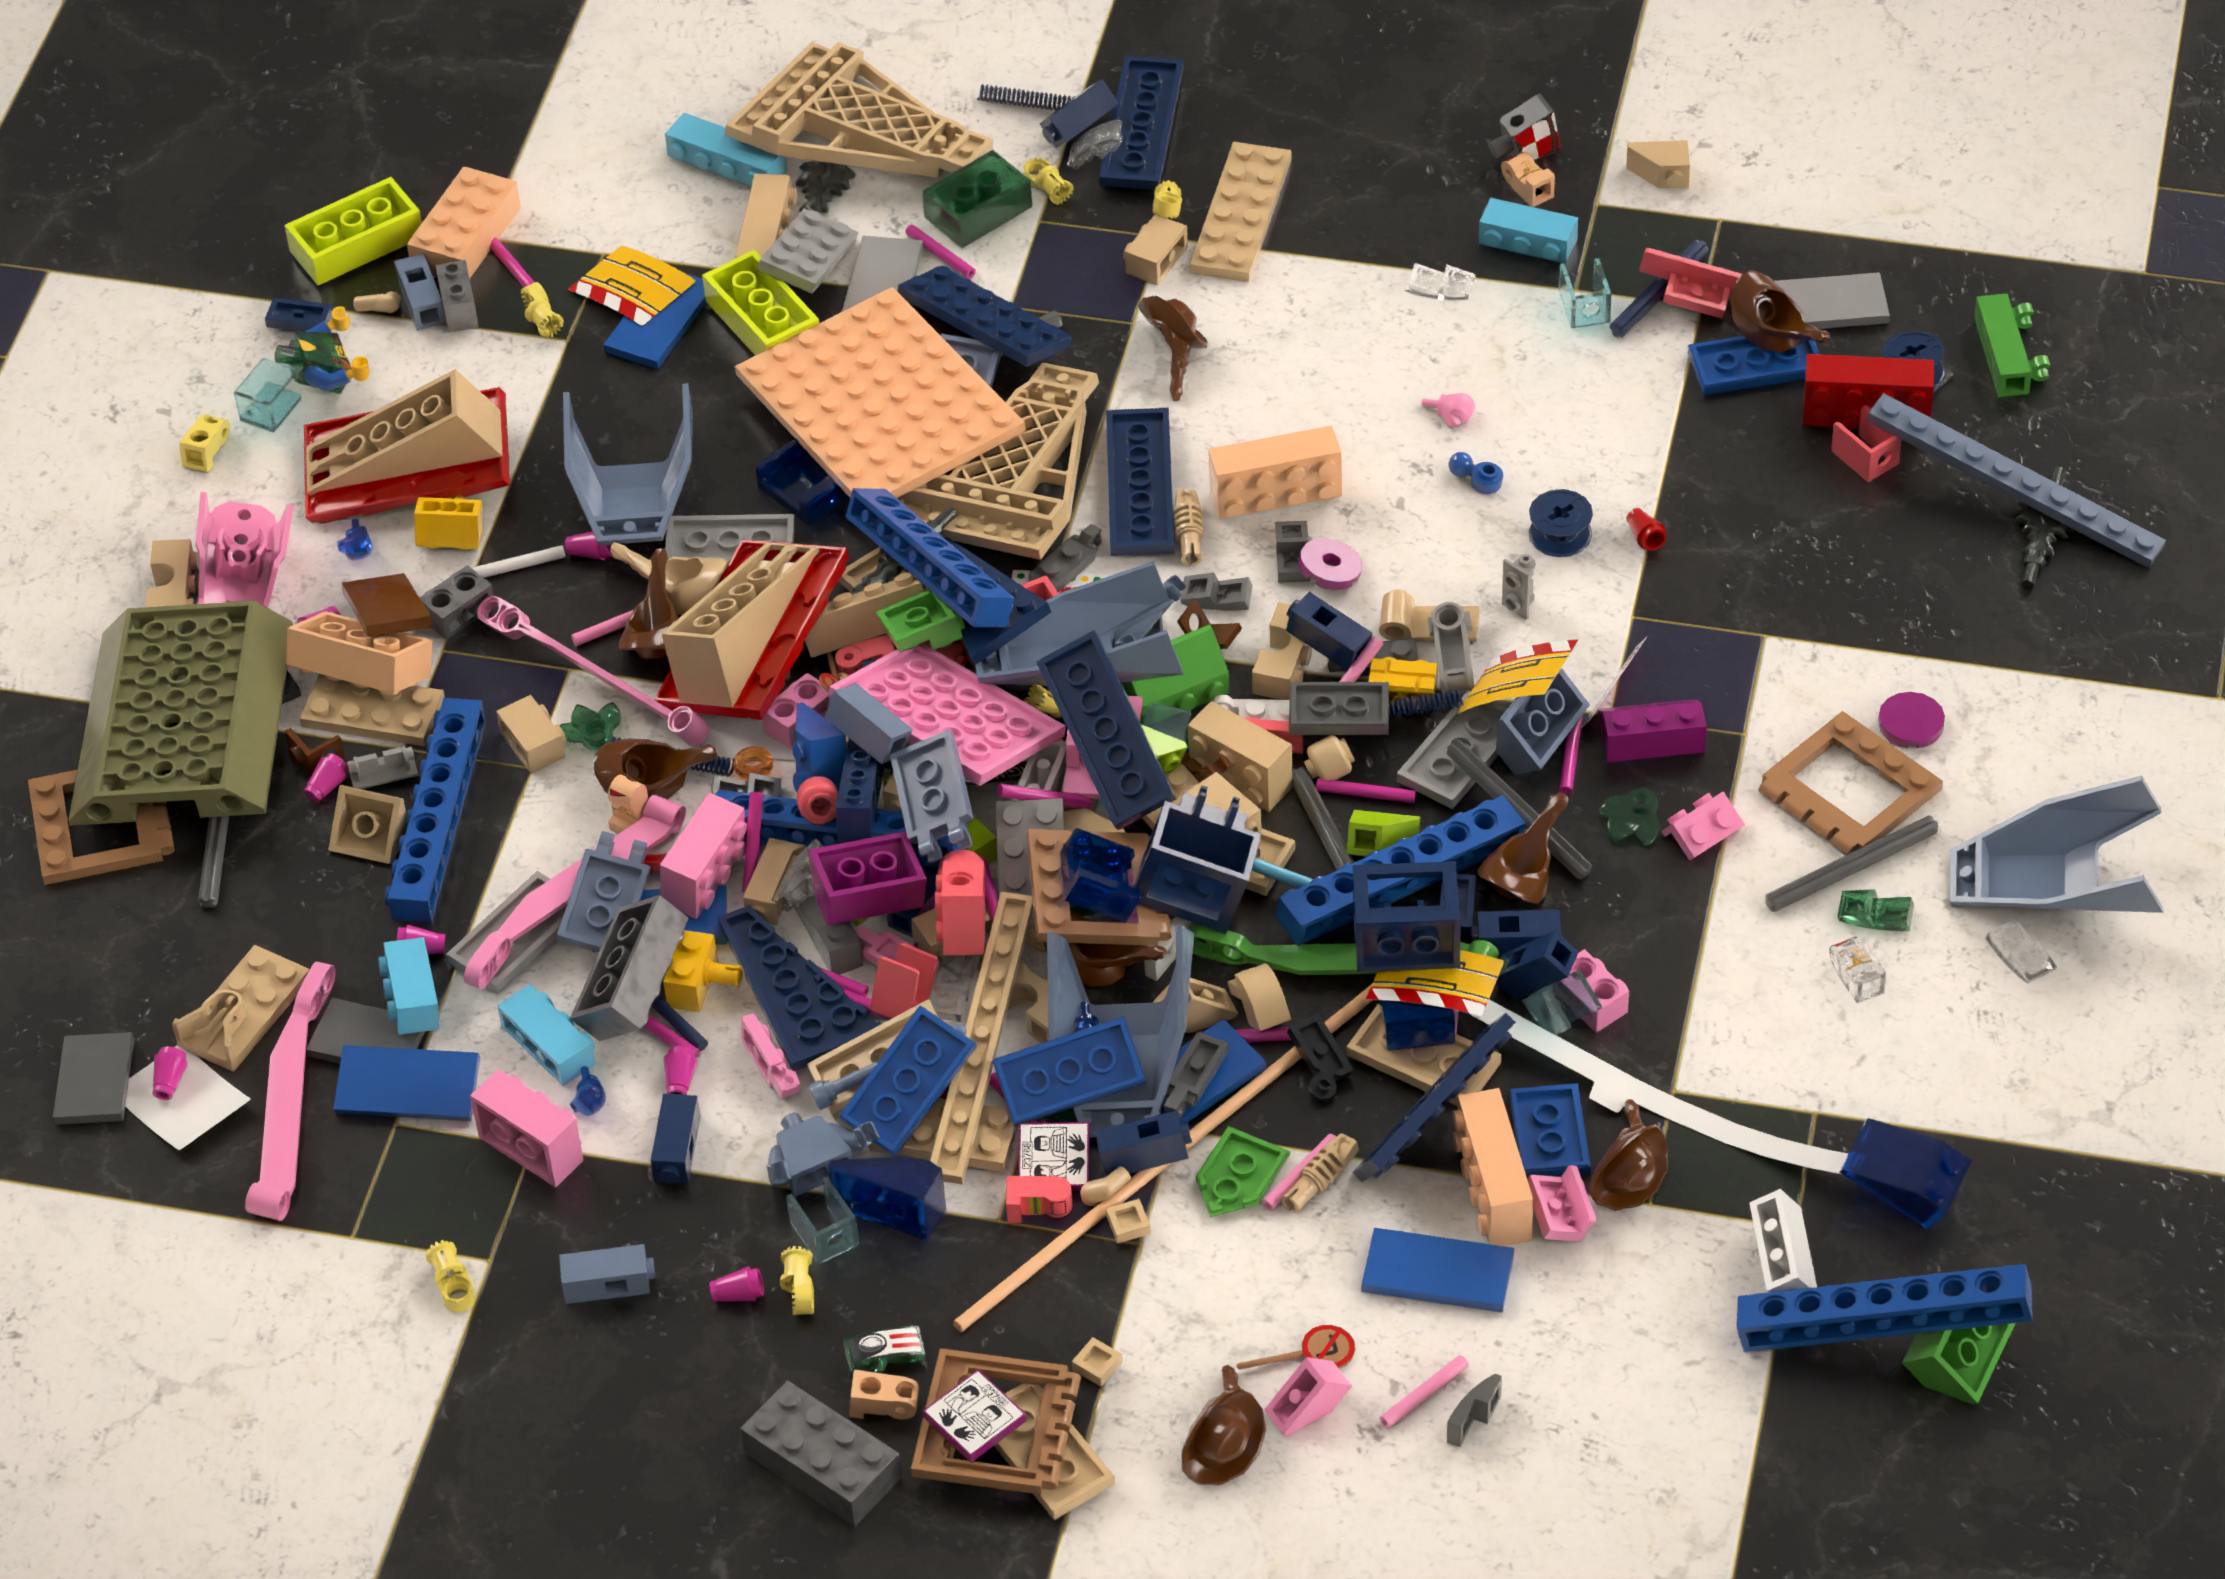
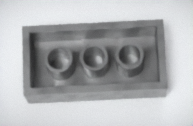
[570,895,688,1041]
[740,1380,902,1527]

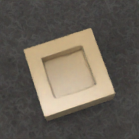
[1106,1199,1151,1243]
[1072,1337,1122,1387]

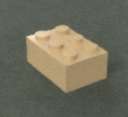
[1188,701,1293,812]

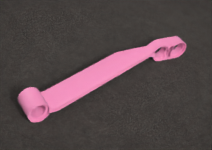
[477,596,710,747]
[464,795,686,989]
[245,961,336,1221]

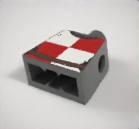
[1488,93,1561,160]

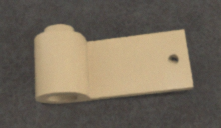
[1379,589,1480,641]

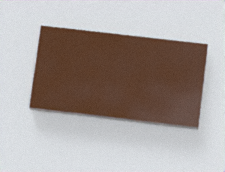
[342,573,432,637]

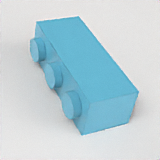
[1479,198,1578,264]
[378,937,440,1035]
[497,984,596,1086]

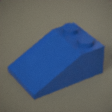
[792,702,846,800]

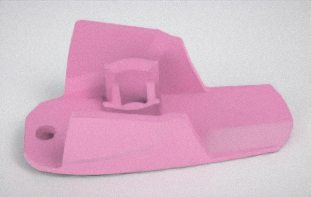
[196,491,293,608]

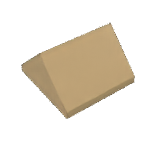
[328,785,407,864]

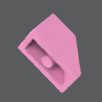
[1264,1357,1352,1436]

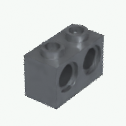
[435,260,479,333]
[419,565,494,640]

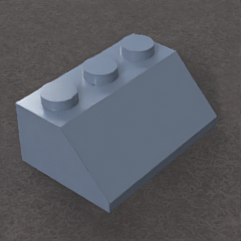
[1496,668,1590,776]

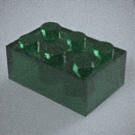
[922,150,1032,249]

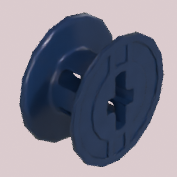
[1882,331,1945,389]
[1528,489,1593,557]

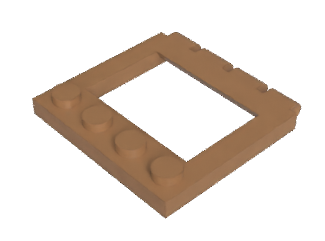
[1758,711,1943,855]
[28,770,175,885]
[1026,829,1172,946]
[911,1348,1081,1495]

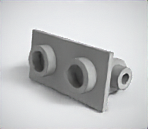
[1502,554,1536,619]
[347,745,418,789]

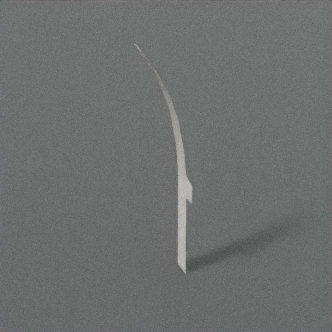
[1470,1000,1866,1177]

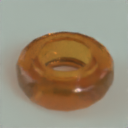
[733,746,774,780]

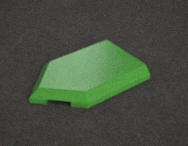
[1196,1126,1290,1217]

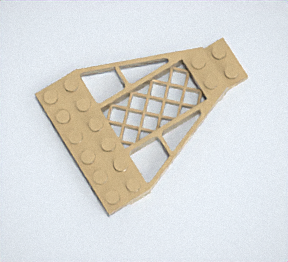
[725,42,994,178]
[897,362,1099,560]

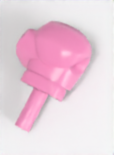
[1421,393,1475,427]

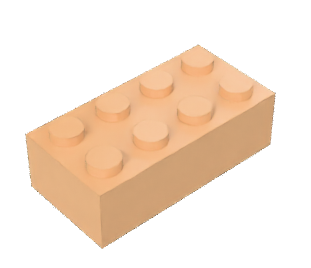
[407,166,521,279]
[1208,425,1342,519]
[286,611,432,695]
[1452,1088,1533,1246]

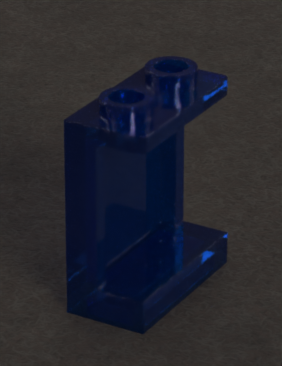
[756,438,849,526]
[1060,828,1141,923]
[1374,975,1456,1051]

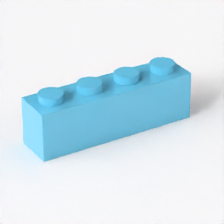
[665,112,787,187]

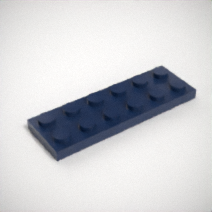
[1099,56,1184,190]
[898,265,1071,367]
[1106,407,1175,556]
[1036,630,1177,830]
[1352,1013,1516,1182]

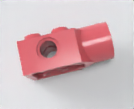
[935,850,985,955]

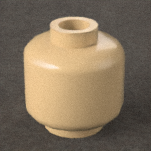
[1304,735,1355,781]

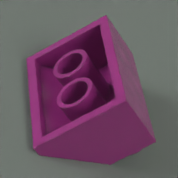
[1597,699,1707,762]
[808,832,926,925]

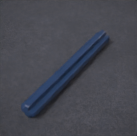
[1609,240,1708,337]

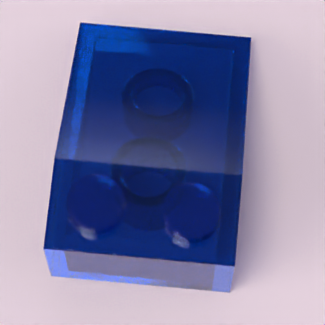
[1839,1118,1972,1230]
[828,1157,946,1241]

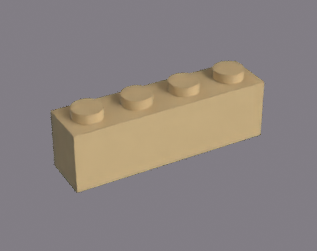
[735,173,797,259]
[805,572,927,658]

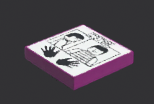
[1019,1122,1090,1191]
[923,1370,1026,1463]

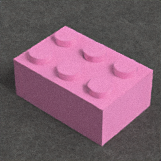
[660,793,747,920]
[470,1069,584,1188]

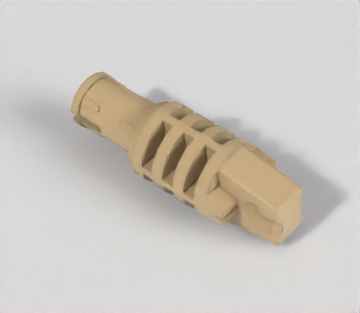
[1173,489,1204,566]
[1281,1133,1359,1213]

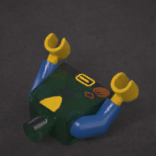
[274,306,370,394]

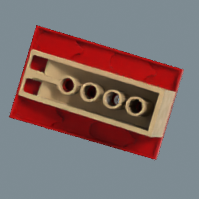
[304,369,510,523]
[654,539,849,720]

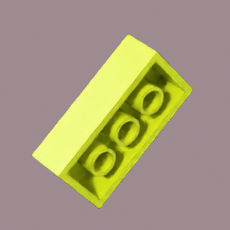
[285,177,422,286]
[702,250,819,356]

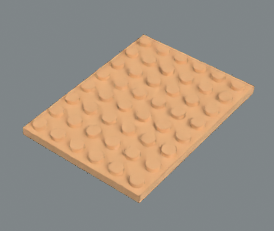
[735,287,1026,498]

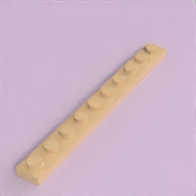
[927,892,1033,1185]

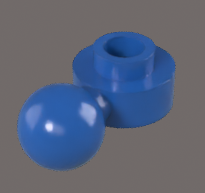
[1448,452,1504,494]

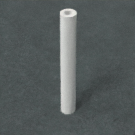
[472,545,566,578]

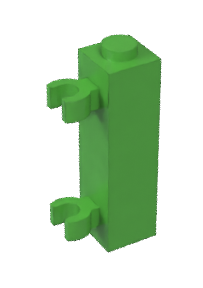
[1974,293,2050,397]

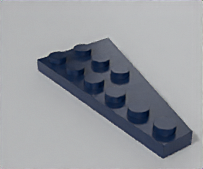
[944,537,1051,666]
[718,905,883,1071]

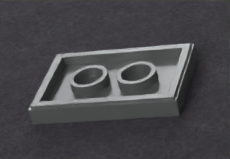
[1289,682,1389,735]
[306,998,425,1064]
[53,1032,134,1125]

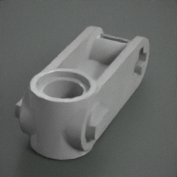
[1427,602,1475,696]

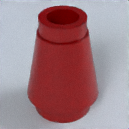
[1626,508,1667,551]

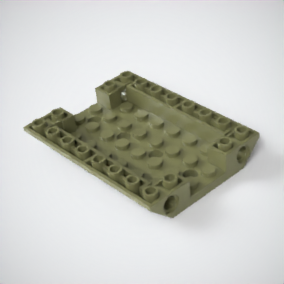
[69,600,293,826]

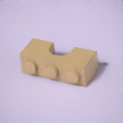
[145,539,199,631]
[1252,602,1312,700]
[977,960,1050,1043]

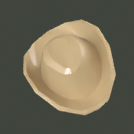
[610,542,729,615]

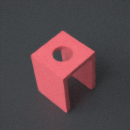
[1832,405,1902,482]
[870,943,938,1018]

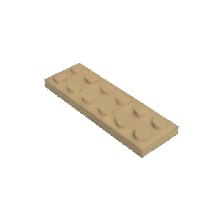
[1190,142,1292,282]

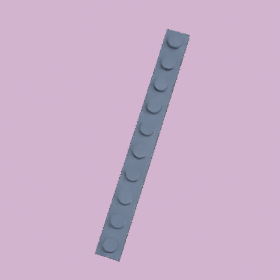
[1866,393,2166,568]

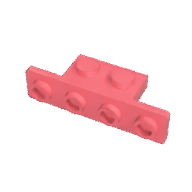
[1639,248,1743,319]

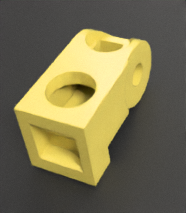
[179,414,230,472]

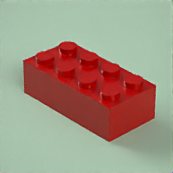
[1802,354,1934,428]

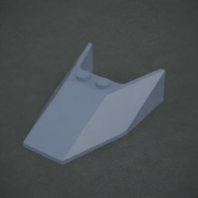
[563,383,693,545]
[975,561,1184,686]
[1950,775,2164,913]
[1047,926,1194,1138]

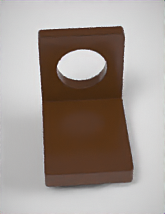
[1177,600,1242,649]
[285,728,345,776]

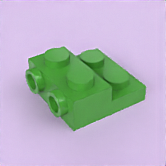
[876,590,965,652]

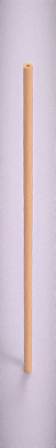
[953,984,1373,1332]

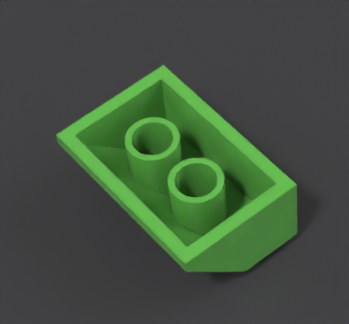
[1123,624,1229,727]
[1902,1323,2016,1404]

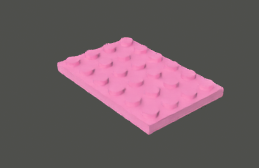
[828,643,1066,786]

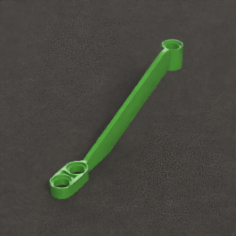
[1190,924,1499,975]

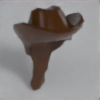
[1730,270,1830,352]
[1139,296,1208,401]
[618,548,680,659]
[594,738,717,799]
[1477,792,1568,904]
[1043,910,1167,987]
[1588,1099,1668,1211]
[1181,1365,1266,1485]

